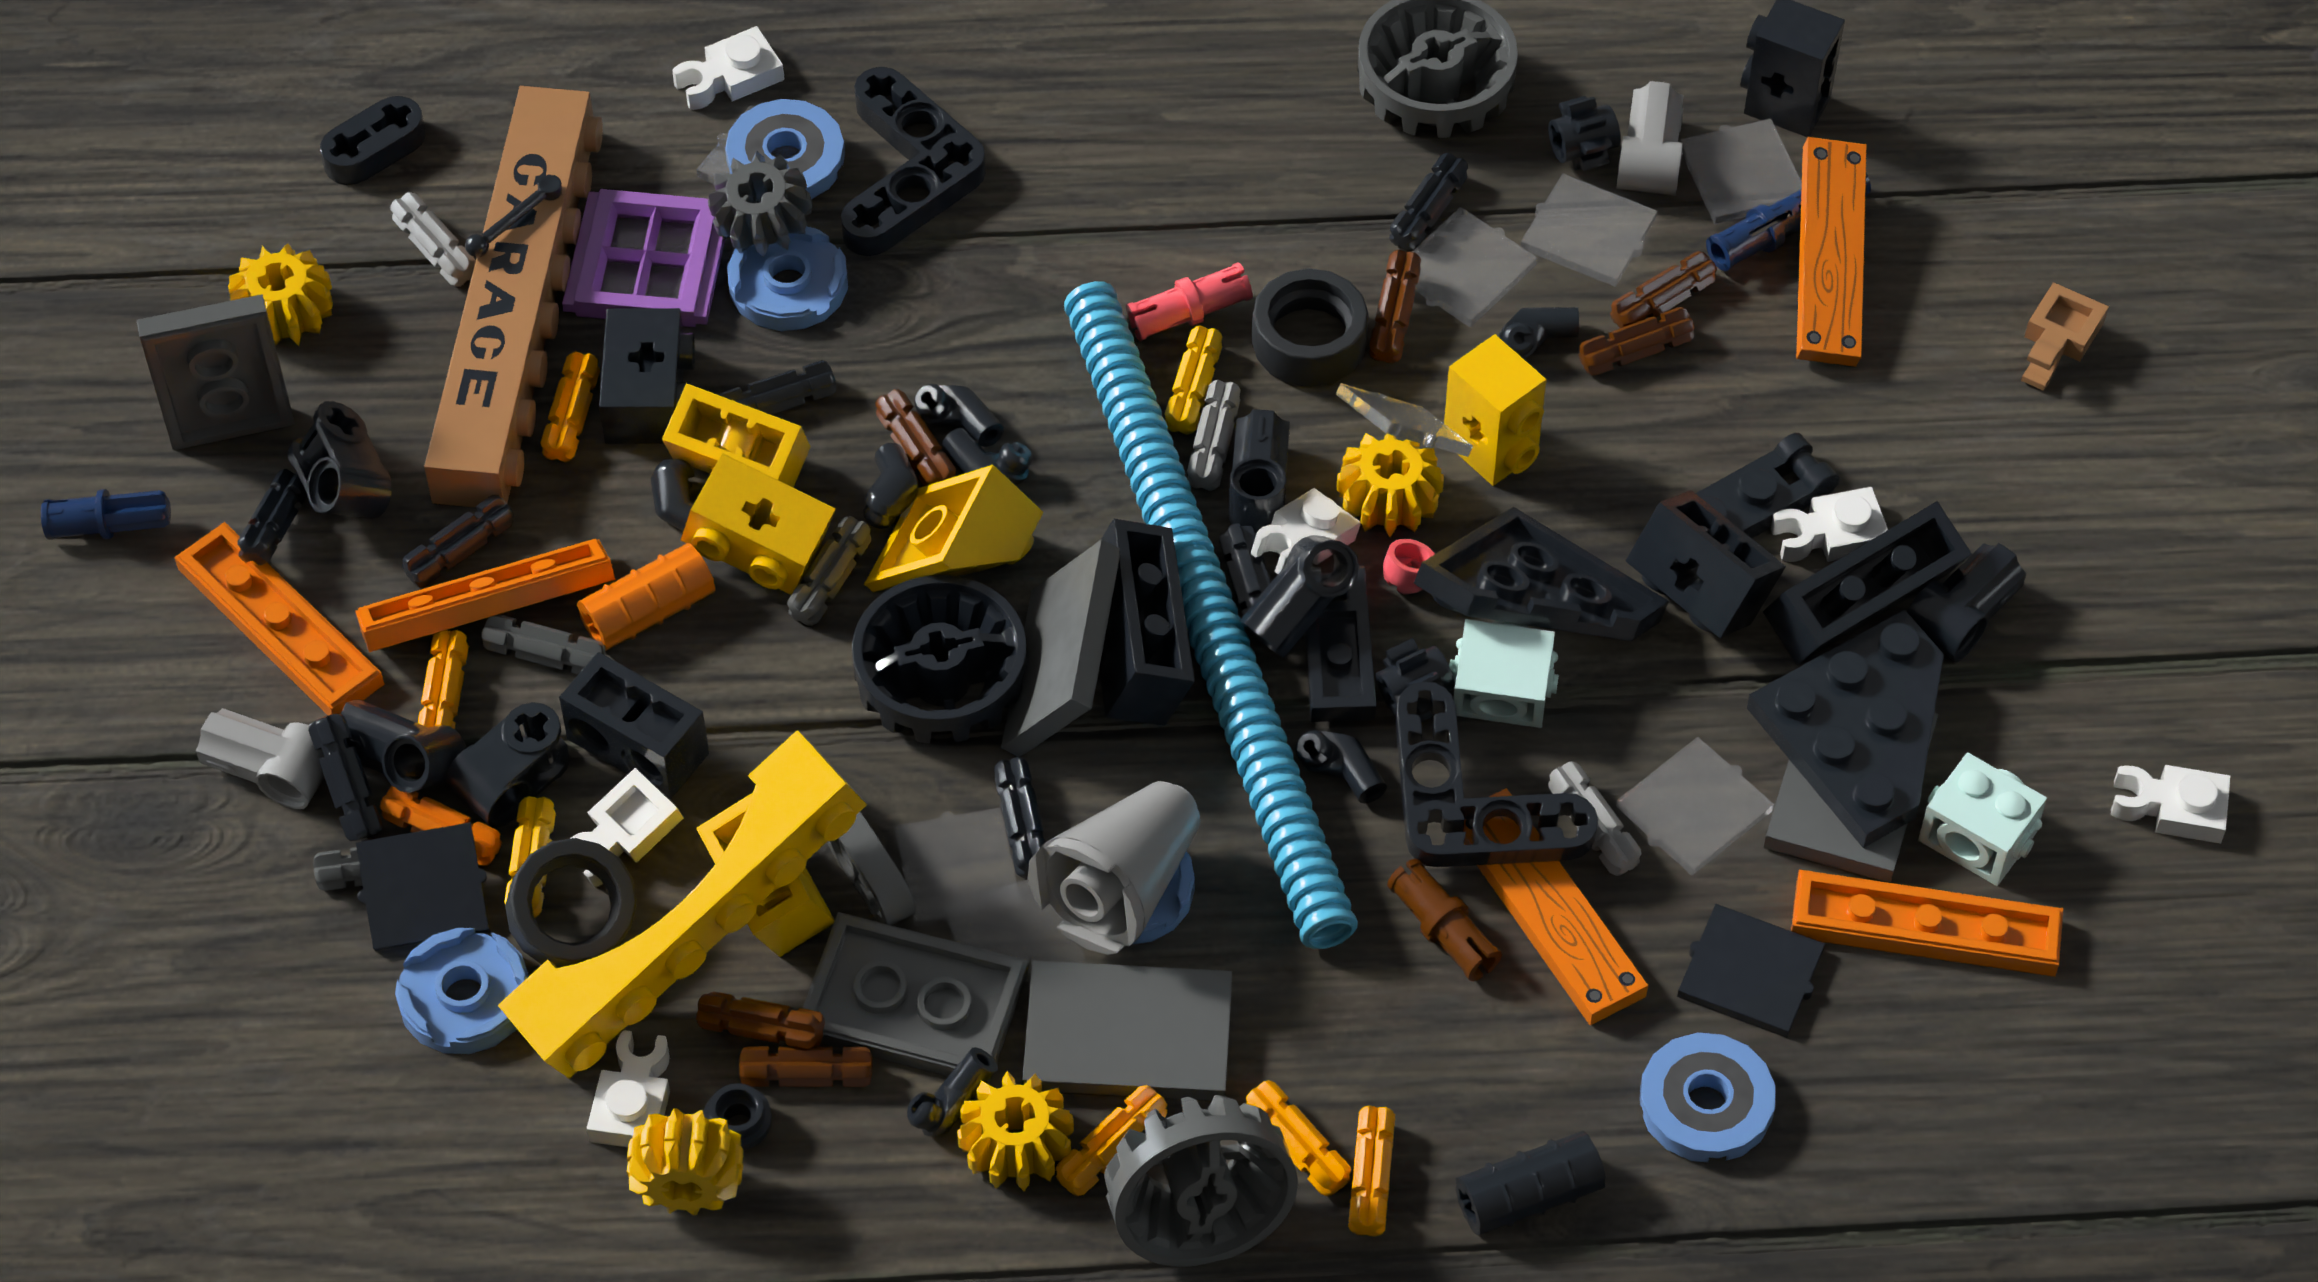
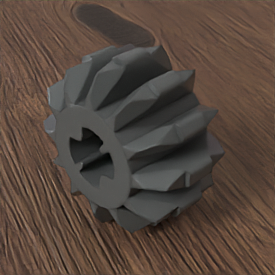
[708,150,813,257]

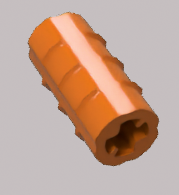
[577,543,716,652]

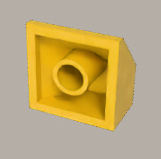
[864,465,1043,592]

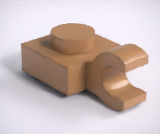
[2021,282,2109,391]

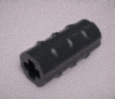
[1455,1131,1606,1235]

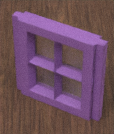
[562,189,725,327]

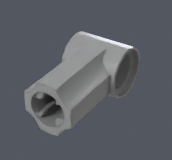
[1616,81,1684,196]
[196,708,324,809]

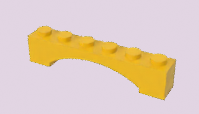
[498,730,867,1079]

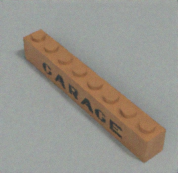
[424,86,603,507]

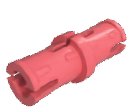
[1126,262,1253,341]

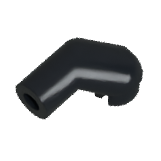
[1499,307,1579,359]
[914,383,1004,447]
[941,428,1033,486]
[863,443,919,529]
[651,459,695,531]
[1296,730,1387,804]
[907,1047,998,1137]

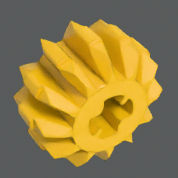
[228,243,333,346]
[1337,428,1444,537]
[957,1070,1074,1191]
[627,1108,744,1215]

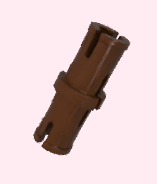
[1387,858,1502,982]

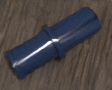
[41,489,171,540]

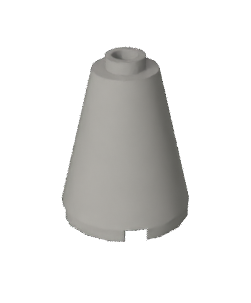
[1028,781,1200,955]

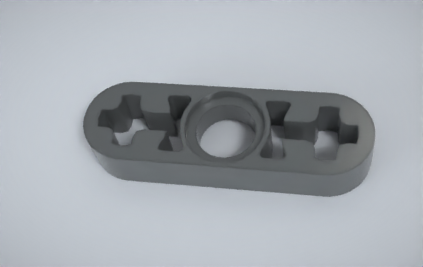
[826,812,916,926]

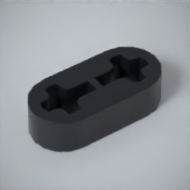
[320,96,425,185]

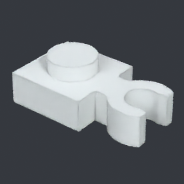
[672,26,784,110]
[1771,487,1888,562]
[1250,488,1361,574]
[2111,765,2230,844]
[570,768,684,887]
[587,1030,670,1147]

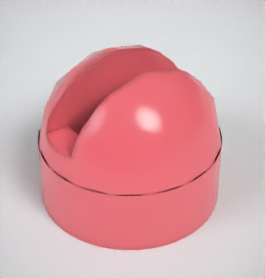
[1383,539,1435,595]

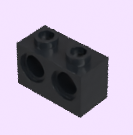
[559,652,709,799]

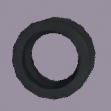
[1252,268,1369,387]
[505,838,637,968]

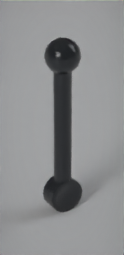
[465,174,562,258]

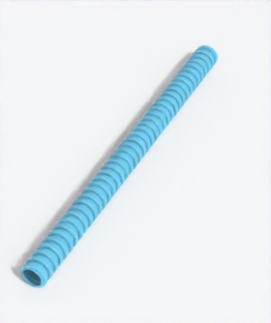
[1064,281,1358,949]

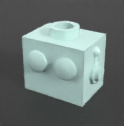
[1449,619,1559,728]
[1918,752,2047,886]

